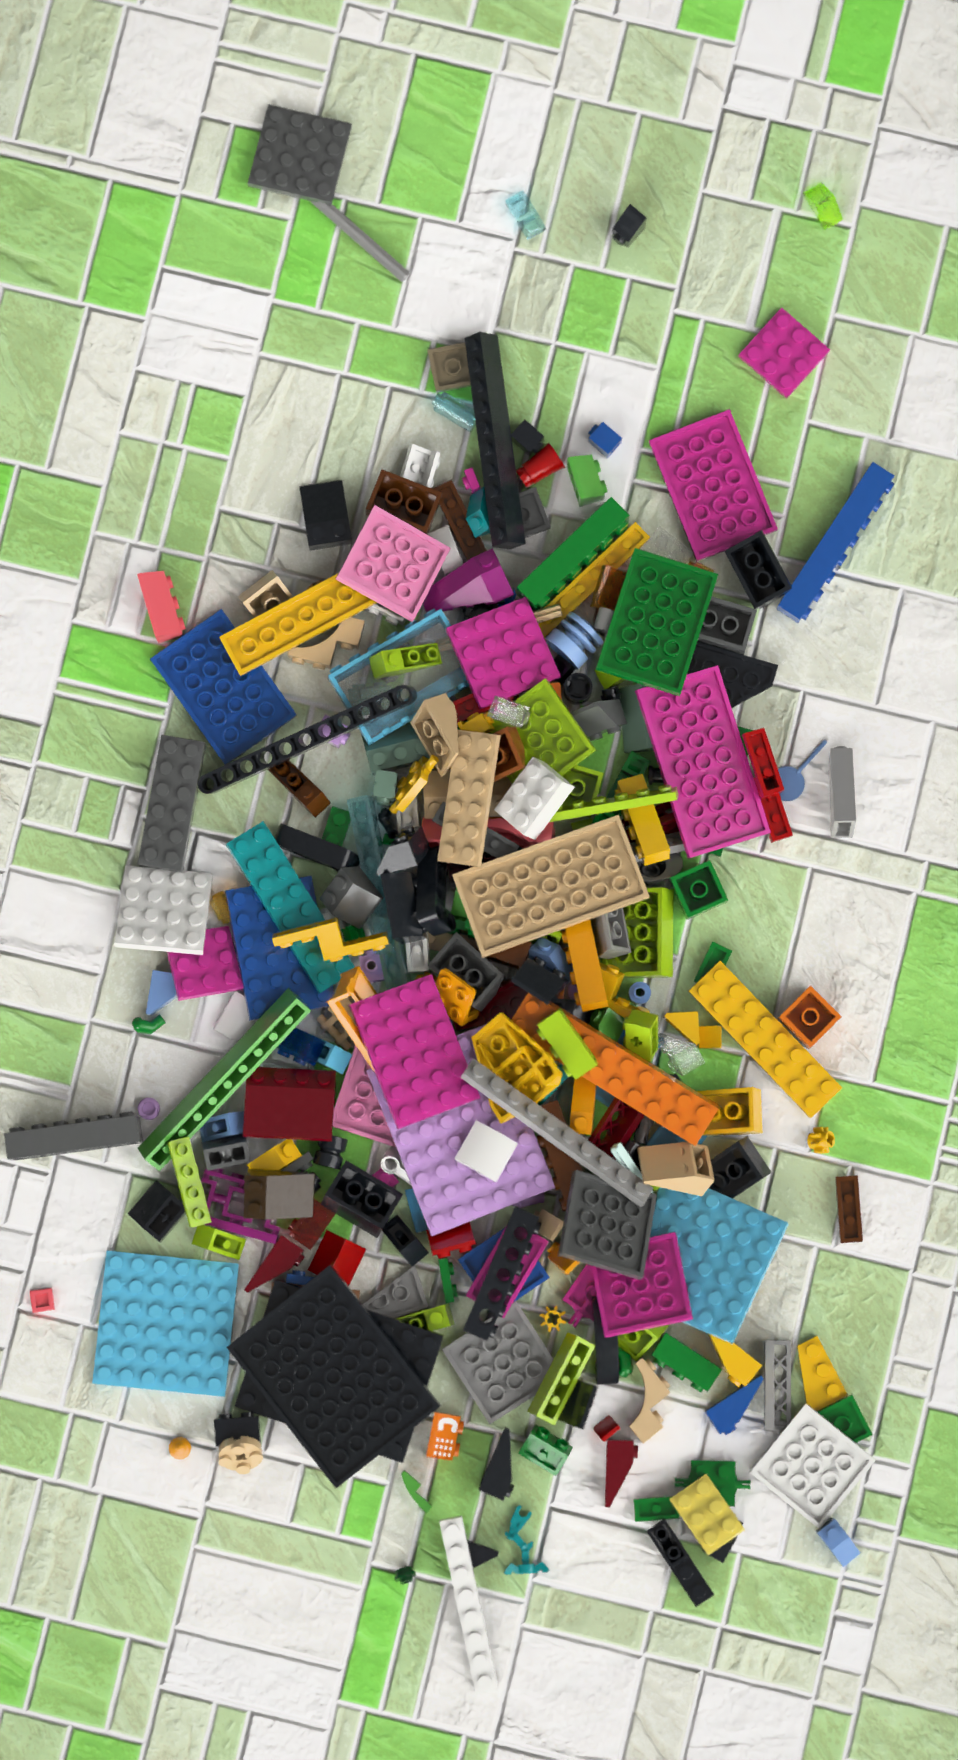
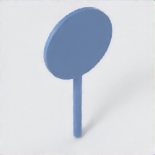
[778,740,827,801]

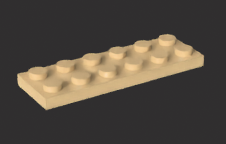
[437,730,501,867]

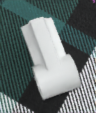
[381,1147,411,1185]

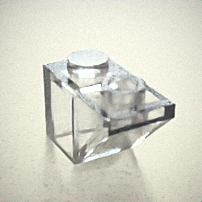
[658,1033,705,1076]

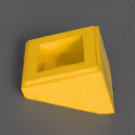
[699,1026,722,1049]

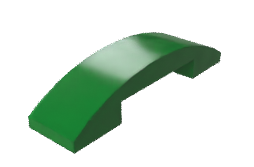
[591,751,651,824]

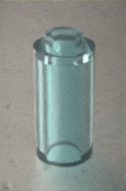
[432,392,476,432]

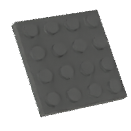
[248,104,352,206]
[558,1170,657,1280]

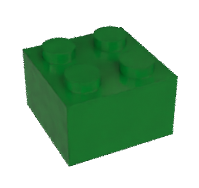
[669,860,728,920]

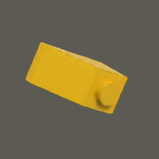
[247,1139,302,1171]

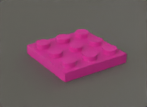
[738,307,830,399]
[167,925,244,1001]

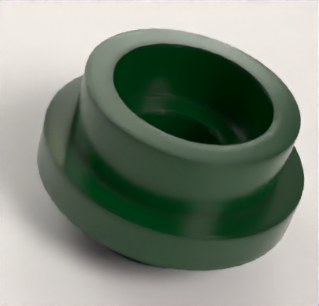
[394,1566,416,1584]

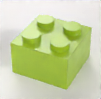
[562,765,604,818]

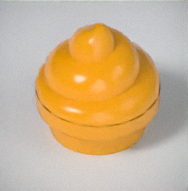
[169,1437,191,1459]

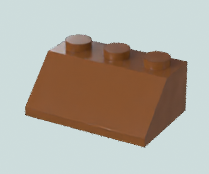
[493,727,525,782]

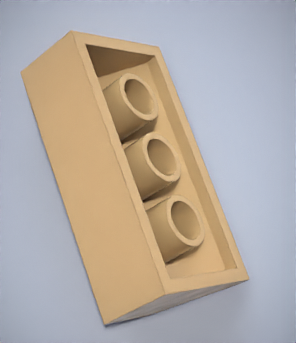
[423,769,511,819]

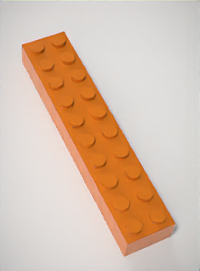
[511,993,719,1146]

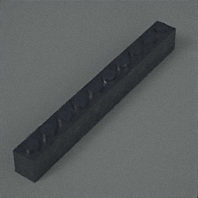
[464,332,526,550]

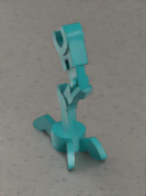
[504,1505,549,1575]

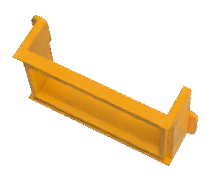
[327,966,377,1071]

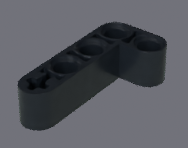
[274,824,362,872]
[416,846,456,936]

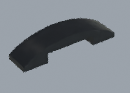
[592,1296,619,1385]

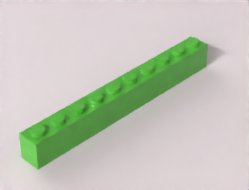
[138,988,311,1171]

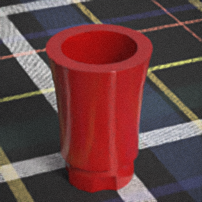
[516,442,566,488]

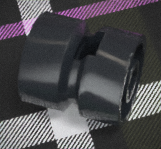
[564,673,593,705]
[313,1135,348,1170]

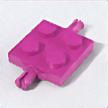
[562,1264,597,1328]

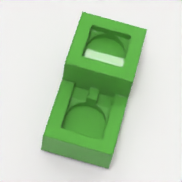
[401,1470,432,1514]

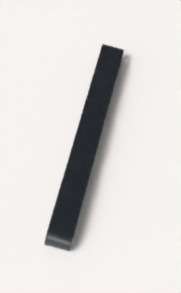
[198,685,417,794]

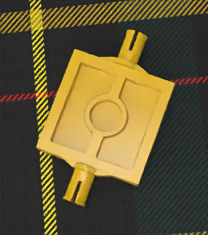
[389,755,439,814]

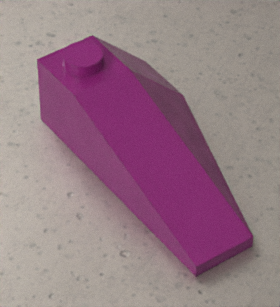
[422,548,514,613]

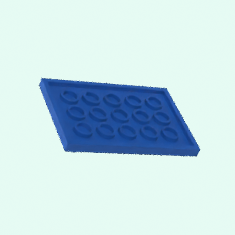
[150,609,297,765]
[225,876,334,1021]

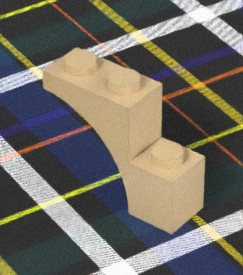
[288,617,365,671]
[629,1358,670,1444]

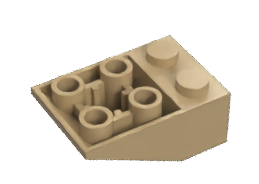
[637,1142,714,1196]

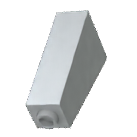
[829,746,856,838]

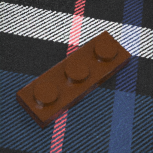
[835,1175,863,1243]

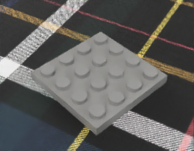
[442,1301,553,1424]

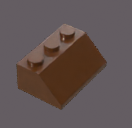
[366,469,443,535]

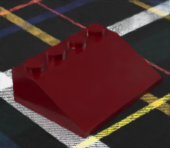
[243,1067,336,1141]

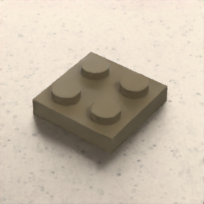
[427,342,471,393]

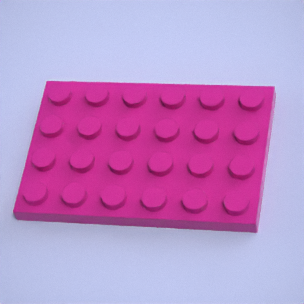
[649,409,778,562]
[349,974,481,1129]

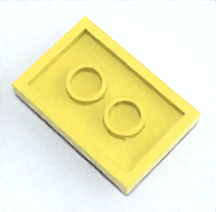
[670,1474,745,1555]

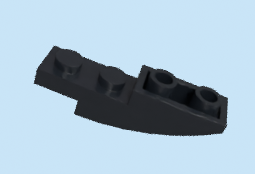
[646,1519,714,1607]

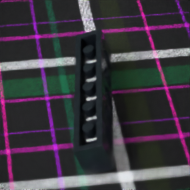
[463,1207,542,1341]

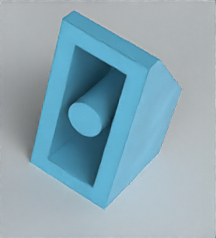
[299,1033,352,1074]

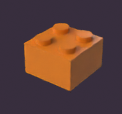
[778,985,842,1049]

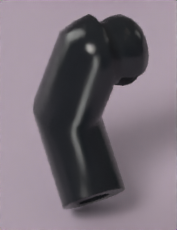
[378,808,399,839]

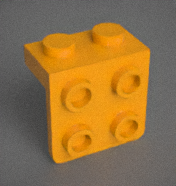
[435,968,480,1026]

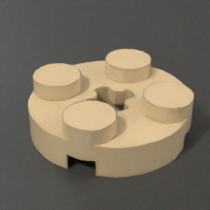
[219,1436,263,1474]

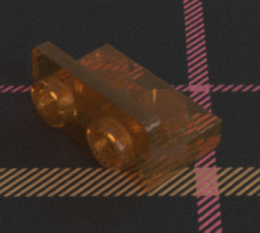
[590,565,627,611]

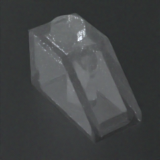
[487,695,530,728]

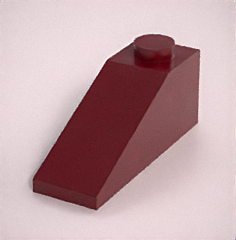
[244,1235,305,1293]
[605,1439,638,1508]

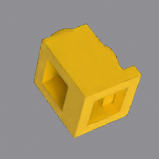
[457,712,495,733]

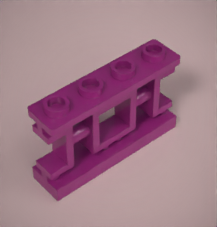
[201,1168,281,1244]

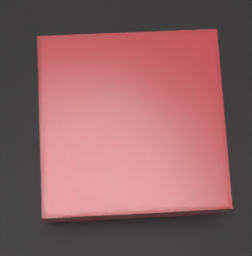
[30,1288,55,1313]

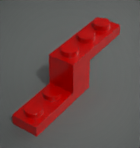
[742,728,793,843]

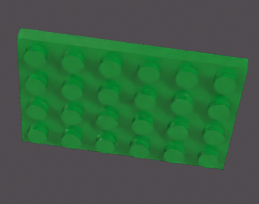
[596,548,718,696]

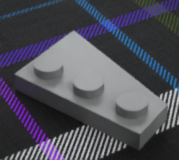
[363,1265,429,1319]

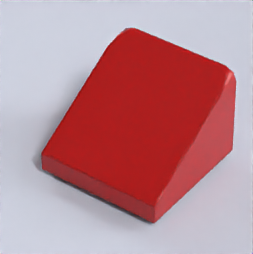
[593,1415,620,1442]

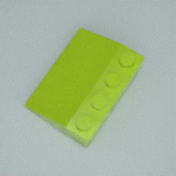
[602,887,674,978]

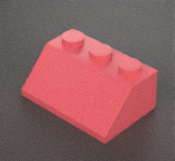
[137,571,186,644]

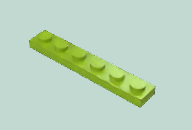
[549,785,678,822]

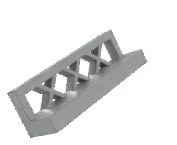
[764,1340,791,1430]

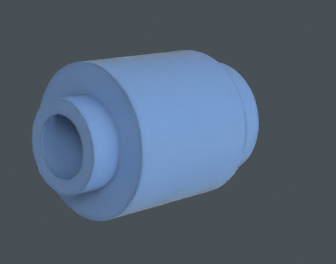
[628,982,651,1005]

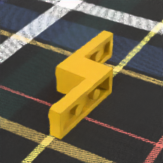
[272,917,389,962]
[563,947,650,1018]

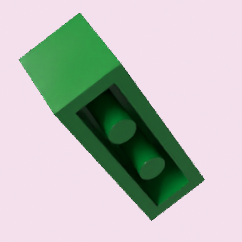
[651,1333,722,1393]

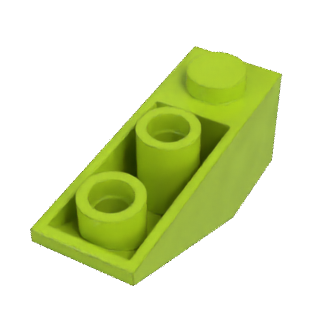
[369,643,442,679]
[396,1303,455,1331]

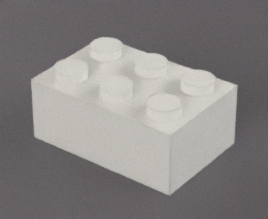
[494,757,574,840]

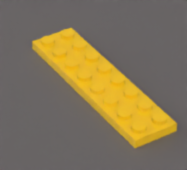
[219,573,377,676]
[688,961,842,1118]

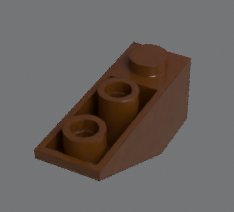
[268,760,331,818]

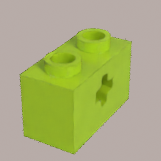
[623,1009,658,1062]

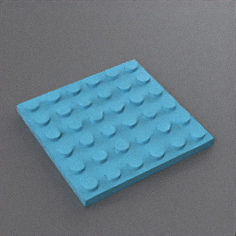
[650,1187,789,1344]
[92,1251,239,1397]

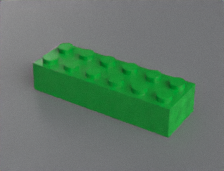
[516,497,630,611]

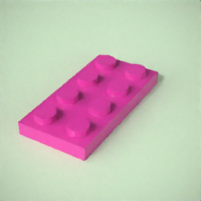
[466,1226,549,1318]

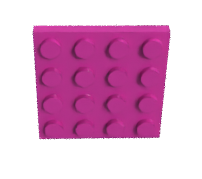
[445,597,561,709]
[591,1232,693,1338]

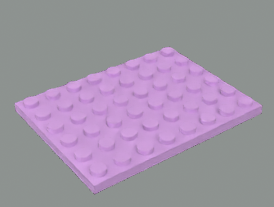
[366,1024,555,1236]

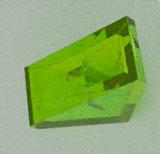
[803,183,843,230]

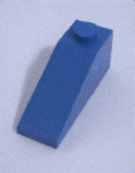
[704,1375,764,1435]

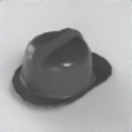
[637,853,683,886]

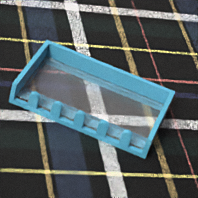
[328,609,469,746]

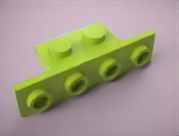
[168,1136,211,1228]

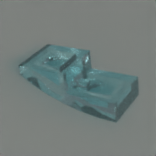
[505,191,546,240]

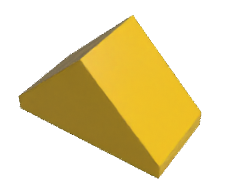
[663,1011,700,1047]

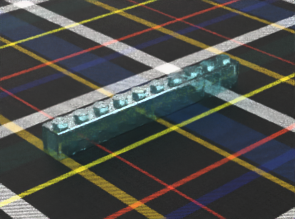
[347,795,412,990]

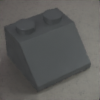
[570,699,627,742]
[320,866,383,929]

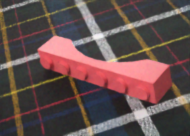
[422,817,555,849]

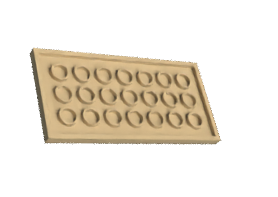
[452,815,649,958]

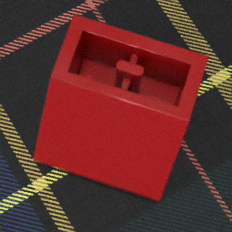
[426,1222,476,1259]

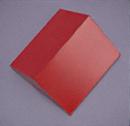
[308,1230,366,1286]

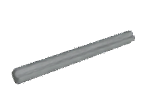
[310,201,410,282]

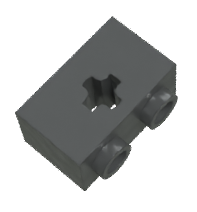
[201,1134,251,1171]

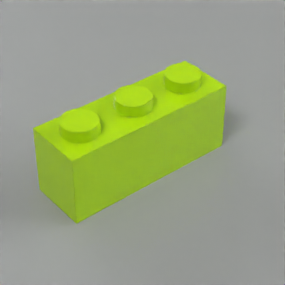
[537,1008,598,1080]

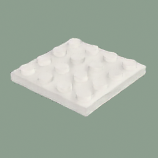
[115,865,213,955]
[750,1403,876,1529]

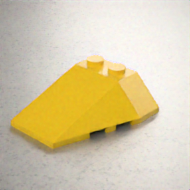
[471,1012,562,1124]

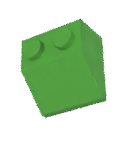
[566,455,607,507]

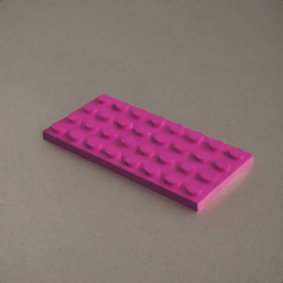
[635,665,771,859]

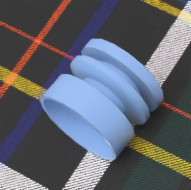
[545,611,603,670]

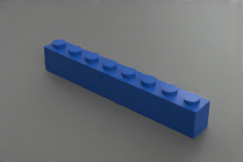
[777,462,895,623]

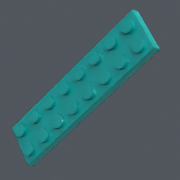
[225,821,355,994]

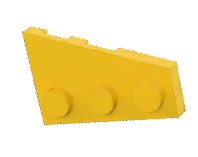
[797,1336,848,1411]

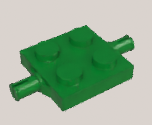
[675,1460,751,1507]

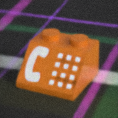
[426,1411,464,1461]

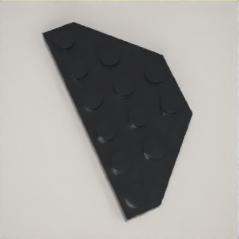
[687,641,778,708]

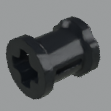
[648,765,664,785]

